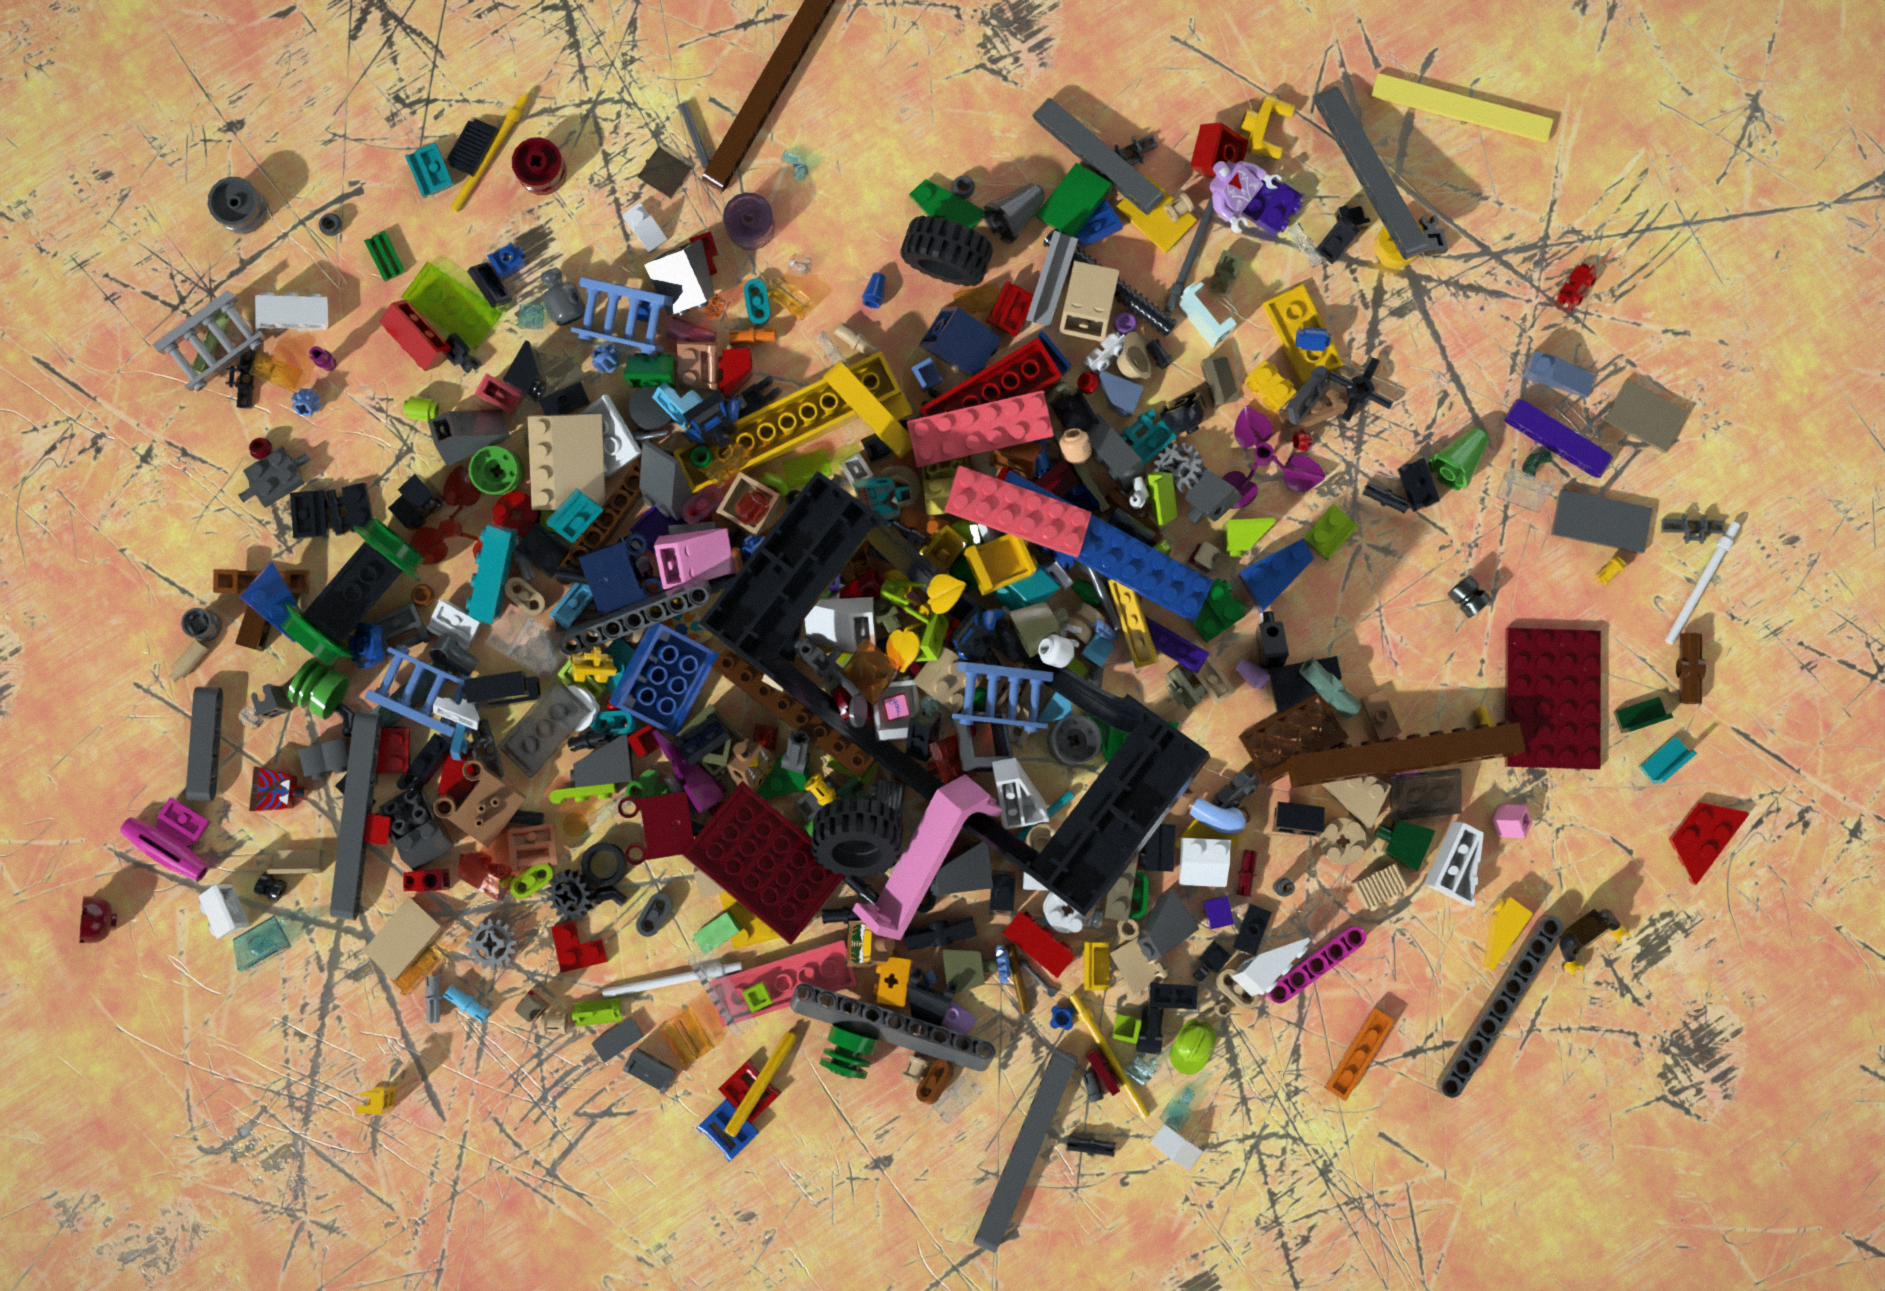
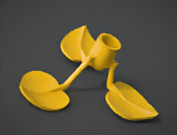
[880,570,966,673]

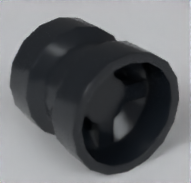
[254,872,287,903]

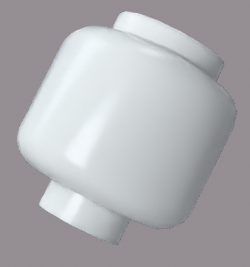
[1038,634,1074,668]

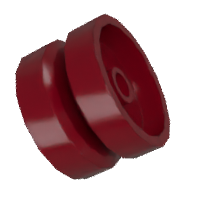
[512,137,567,195]

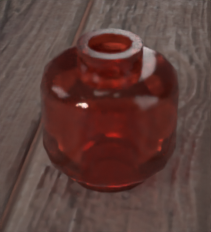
[734,489,769,525]

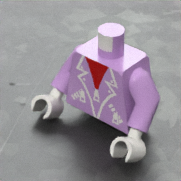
[1209,161,1282,233]

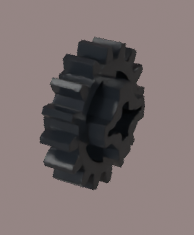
[546,869,596,921]

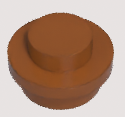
[411,584,435,607]

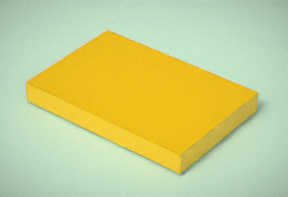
[1116,174,1197,254]

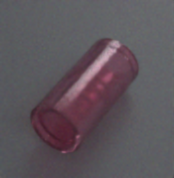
[666,316,717,352]

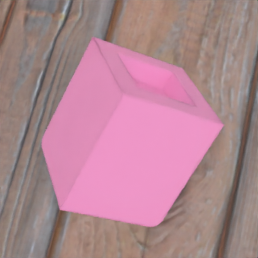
[1493,804,1532,838]

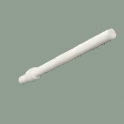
[1665,521,1741,645]
[602,961,743,998]

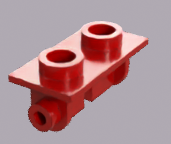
[1556,263,1597,312]

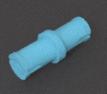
[443,984,490,1023]

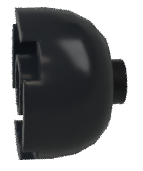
[1159,392,1206,434]

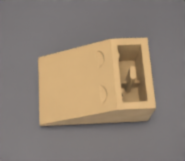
[1059,261,1120,342]

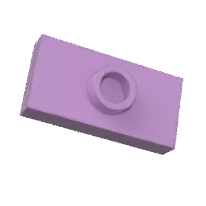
[940,991,978,1035]

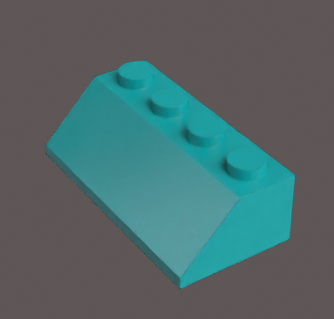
[466,523,518,625]

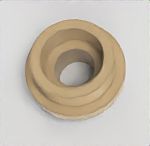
[1117,917,1140,940]

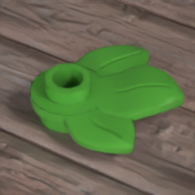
[625,770,671,812]

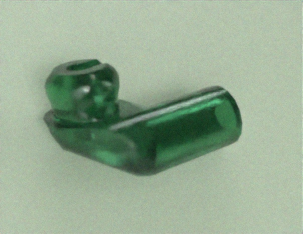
[1522,451,1551,479]

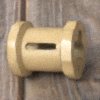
[1164,193,1194,223]
[541,1013,568,1034]
[901,1053,929,1084]

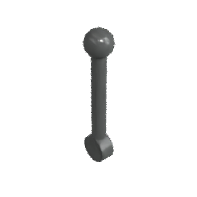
[1019,959,1057,997]

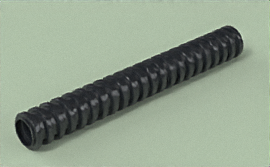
[1043,229,1177,336]

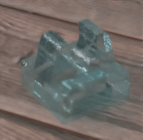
[518,304,544,330]
[1124,1053,1156,1085]

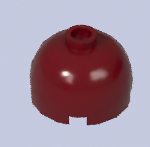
[79,896,117,944]

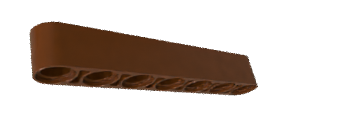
[555,454,643,588]

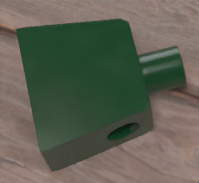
[1374,821,1436,872]

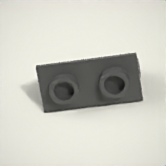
[1213,769,1259,809]

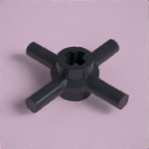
[1328,357,1394,422]

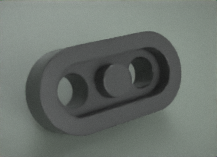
[636,893,673,937]

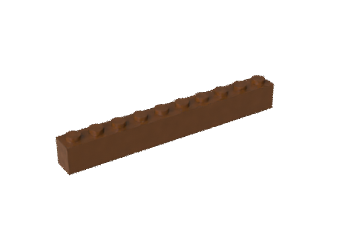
[1286,721,1525,788]

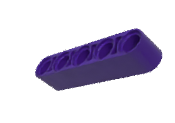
[1504,399,1613,478]

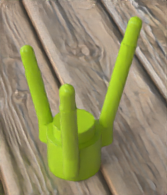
[880,579,930,624]

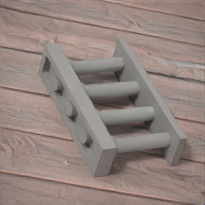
[152,290,267,392]

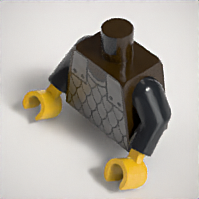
[1559,908,1631,977]

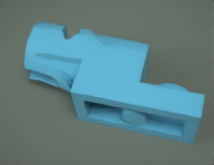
[652,382,703,430]

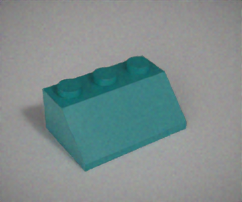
[991,562,1061,611]

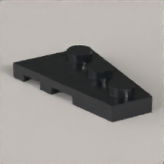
[1268,656,1342,714]

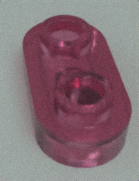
[682,485,723,524]

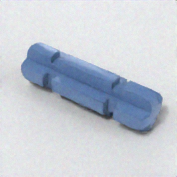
[1092,619,1119,643]

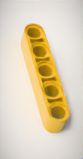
[822,361,912,459]

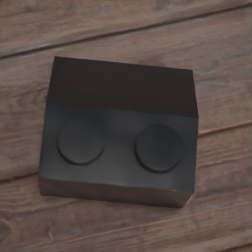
[503,340,547,403]

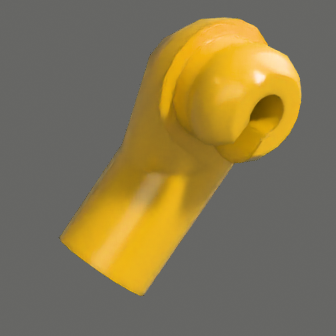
[1474,705,1493,727]

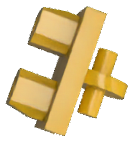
[570,646,617,683]

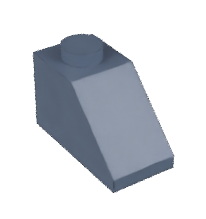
[1098,370,1144,417]

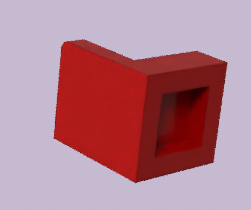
[627,724,660,759]
[364,813,394,845]

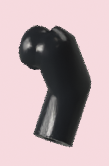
[592,886,628,907]

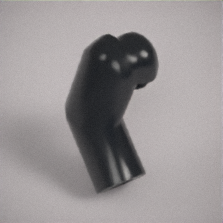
[334,703,356,737]

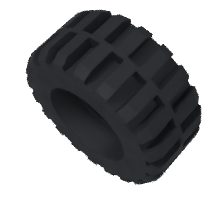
[900,215,993,286]
[811,797,903,877]

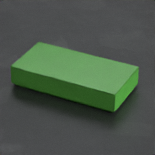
[693,910,742,955]

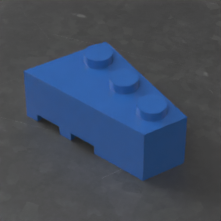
[1238,538,1314,614]

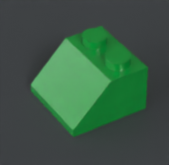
[624,353,677,389]

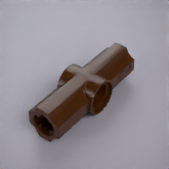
[1105,486,1165,548]
[1676,633,1706,704]

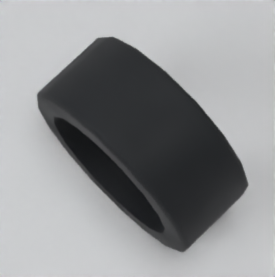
[581,842,627,887]

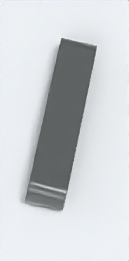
[186,686,223,801]

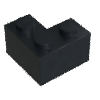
[388,474,446,530]

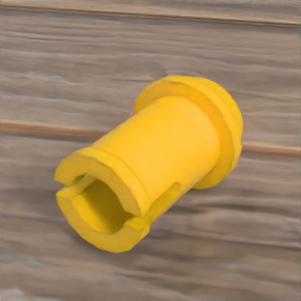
[1596,556,1626,586]

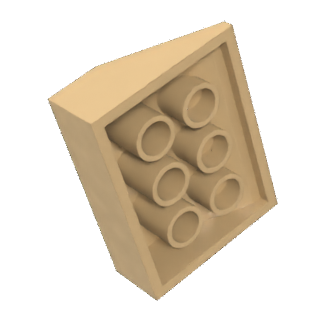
[528,414,606,510]

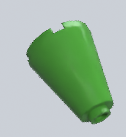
[1428,428,1489,491]

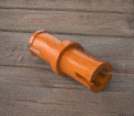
[729,327,776,346]

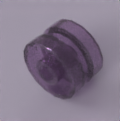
[723,192,776,250]

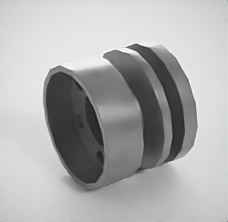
[1047,715,1102,766]

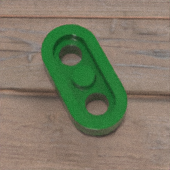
[1129,871,1149,918]

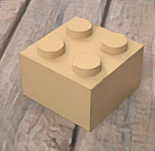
[716,472,782,537]
[913,646,984,714]

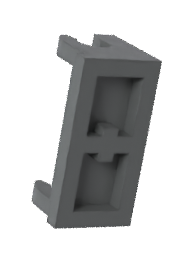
[251,684,292,719]
[623,1047,677,1093]

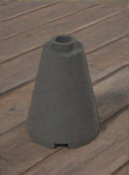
[982,183,1045,244]

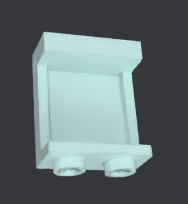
[1179,282,1236,348]

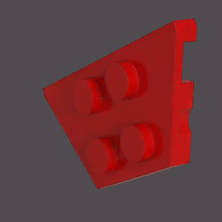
[1669,802,1749,885]

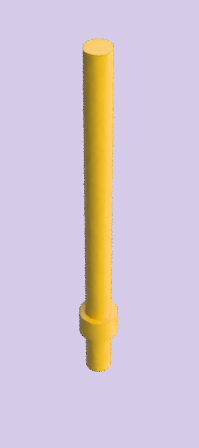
[450,93,530,213]
[1069,992,1150,1119]

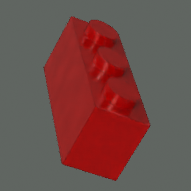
[379,299,451,371]
[1002,910,1075,978]

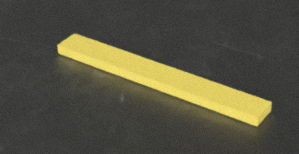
[1371,73,1553,143]

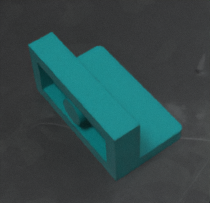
[1638,736,1697,784]

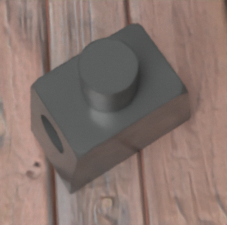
[1185,466,1242,525]

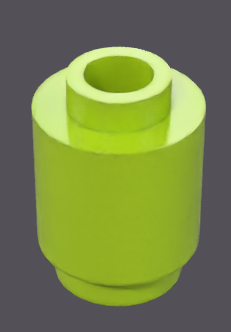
[403,396,439,422]

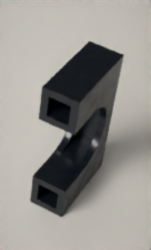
[461,671,542,709]

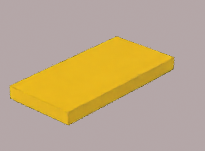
[1262,284,1344,385]

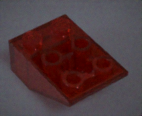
[457,851,516,901]

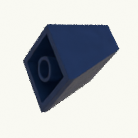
[918,307,1001,377]

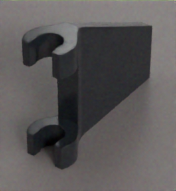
[907,967,958,1026]

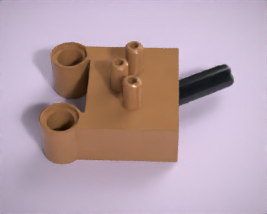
[433,757,544,848]

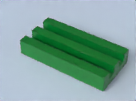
[364,230,406,282]

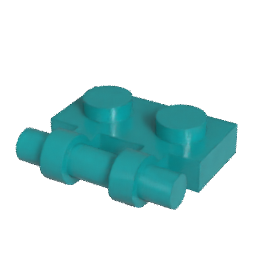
[1120,409,1177,466]

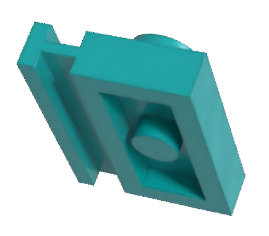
[405,143,454,198]
[546,488,603,543]

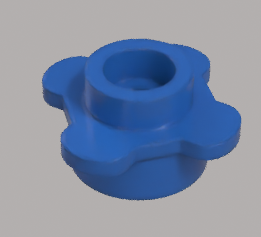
[1050,1005,1074,1030]

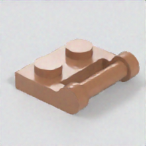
[677,341,720,390]
[508,823,559,872]

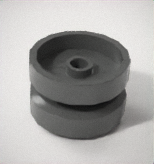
[207,176,267,234]

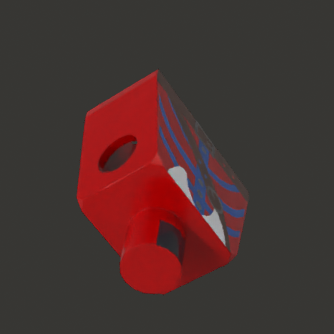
[249,767,308,812]

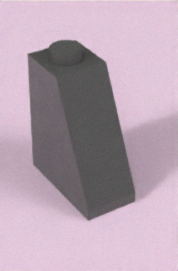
[570,734,635,787]
[1137,889,1199,962]

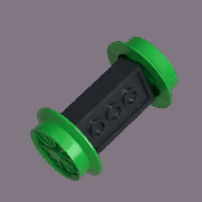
[281,517,425,667]

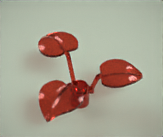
[410,466,483,565]

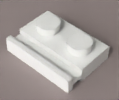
[426,599,482,651]

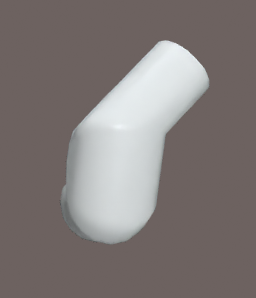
[1129,477,1149,509]

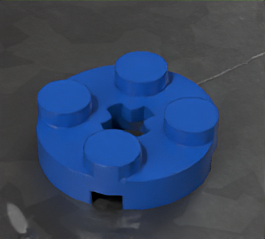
[348,622,384,669]

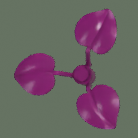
[1222,405,1325,509]

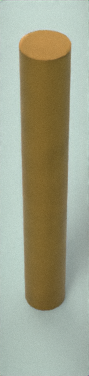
[1005,943,1030,1015]

